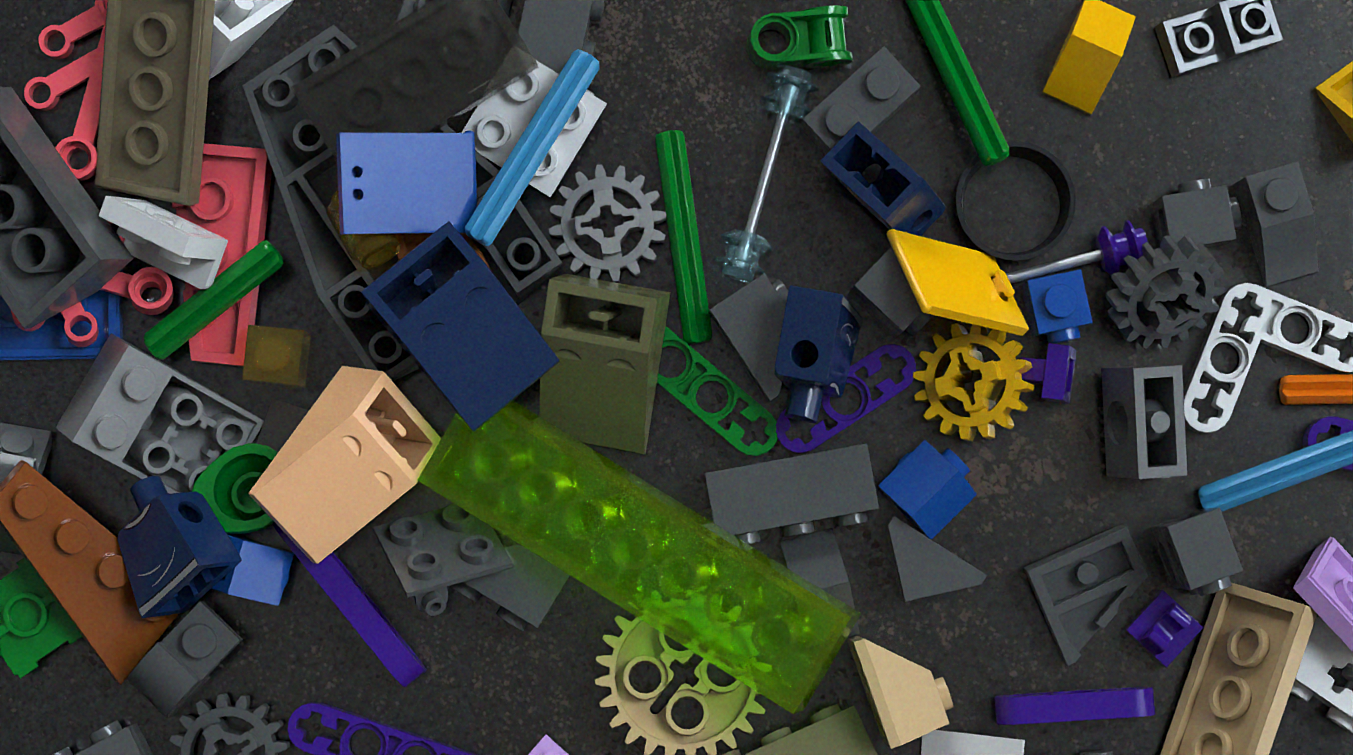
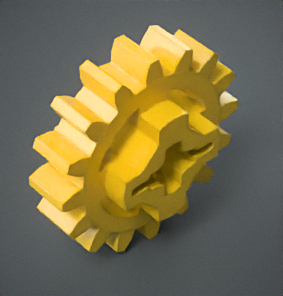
[913,323,1034,441]

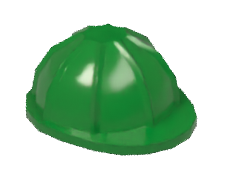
[192,443,278,534]

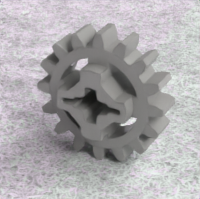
[549,164,666,283]

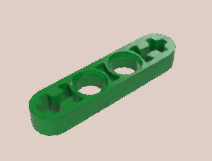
[657,326,778,457]

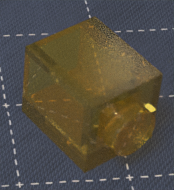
[242,325,311,388]

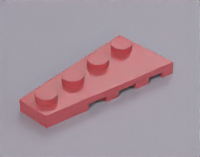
[172,143,272,367]

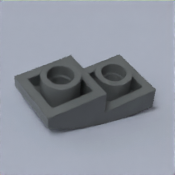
[1155,0,1283,78]

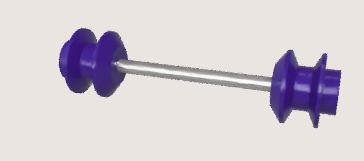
[951,220,1148,321]

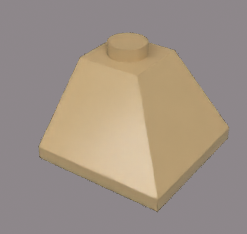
[847,635,954,749]

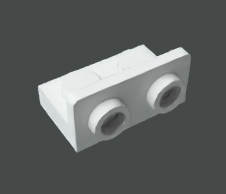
[99,196,228,290]

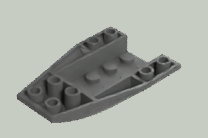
[242,24,563,381]

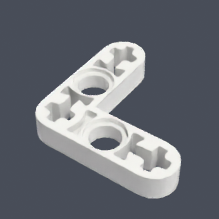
[1183,283,1353,433]

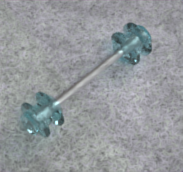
[713,65,819,283]

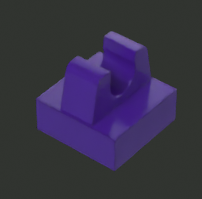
[1020,343,1077,404]
[1123,590,1204,668]

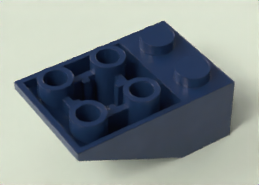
[361,221,560,432]

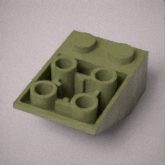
[539,274,671,454]

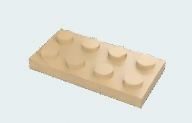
[1160,582,1317,755]

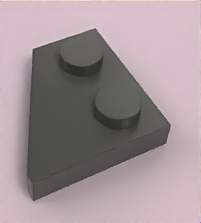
[1024,524,1148,666]

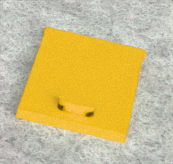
[886,229,1029,336]

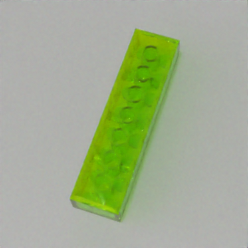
[418,400,861,714]

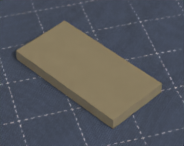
[94,0,215,206]

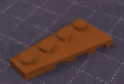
[0,460,178,685]

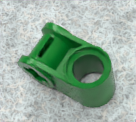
[746,5,853,70]

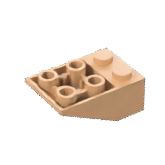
[248,366,445,564]

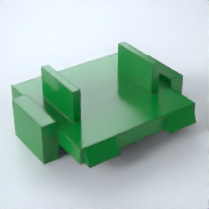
[0,558,82,679]

